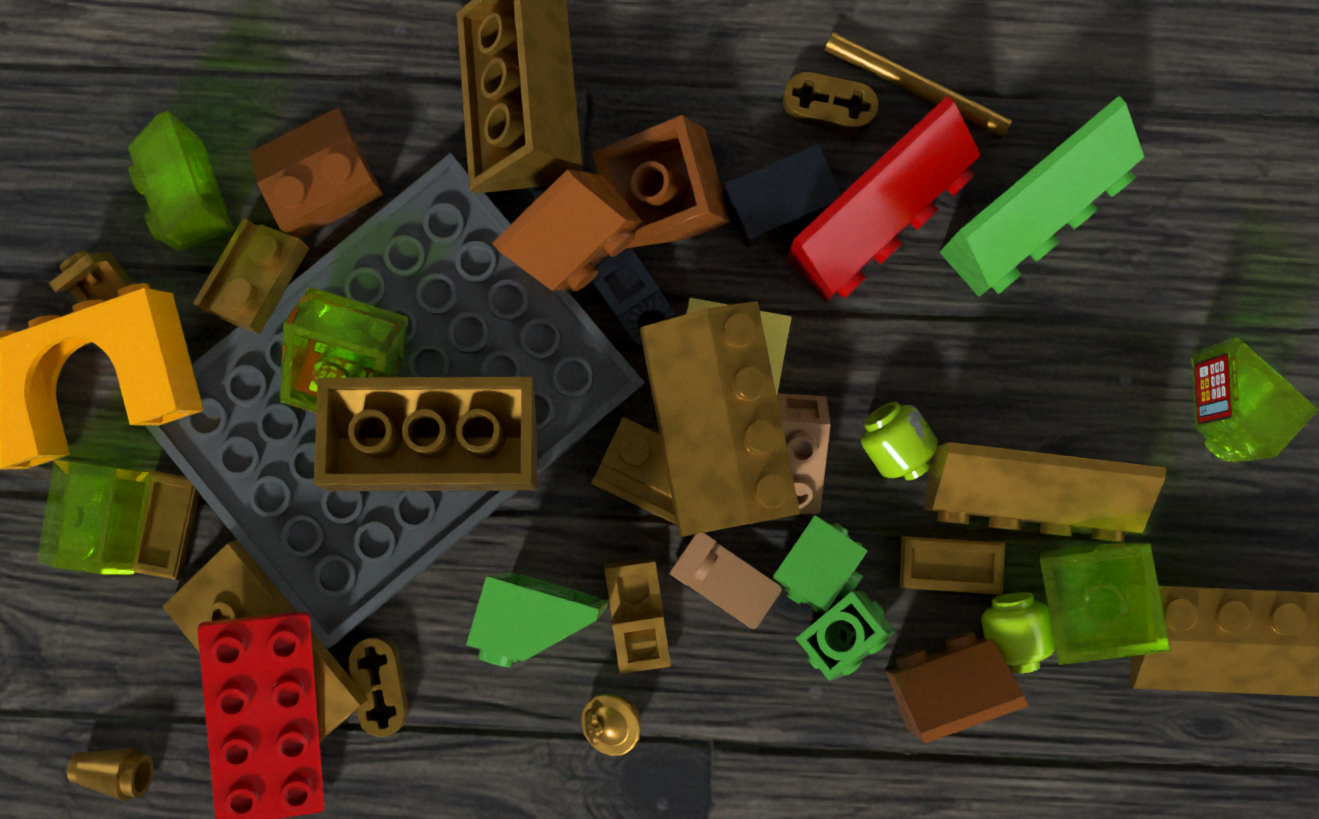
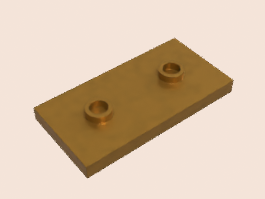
[162,540,368,742]

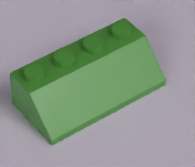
[940,96,1144,297]
[466,572,609,668]

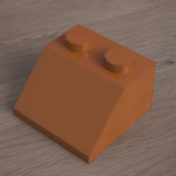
[249,107,384,239]
[592,115,731,248]
[492,169,643,291]
[885,631,1028,743]

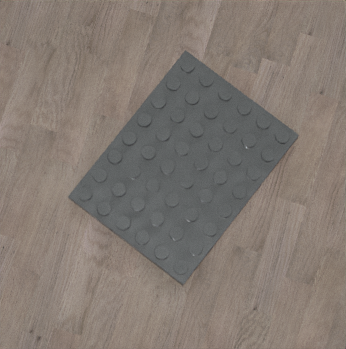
[145,153,645,649]

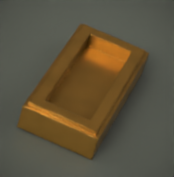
[126,470,200,580]
[897,536,1005,595]

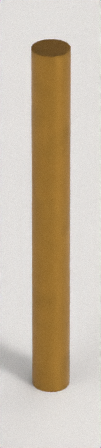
[825,32,1012,138]

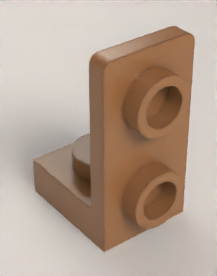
[777,393,831,514]
[669,533,782,629]

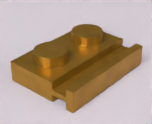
[193,218,309,335]
[591,417,677,524]

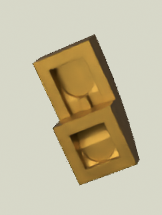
[604,556,671,674]

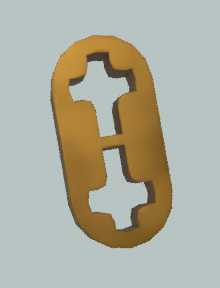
[783,72,878,133]
[349,637,409,737]

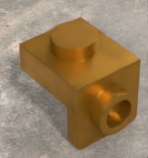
[49,250,134,303]

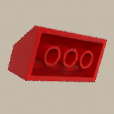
[786,95,981,302]

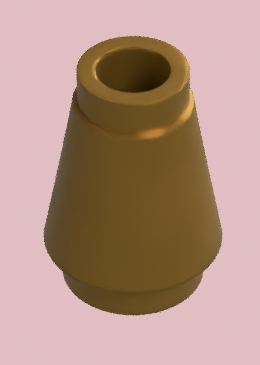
[67,748,154,801]

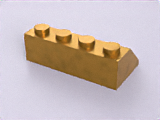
[456,0,582,193]
[640,301,800,537]
[314,377,538,491]
[924,442,1166,542]
[1130,584,1319,697]

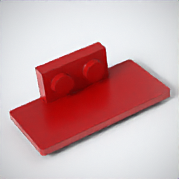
[197,611,325,819]

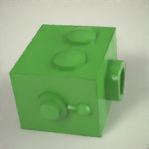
[773,515,867,614]
[795,591,896,681]

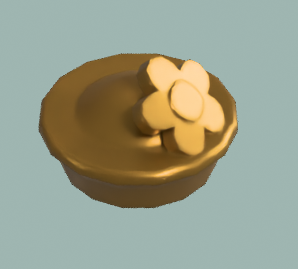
[581,694,641,756]

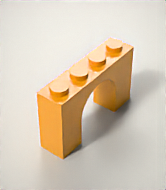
[0,283,204,470]

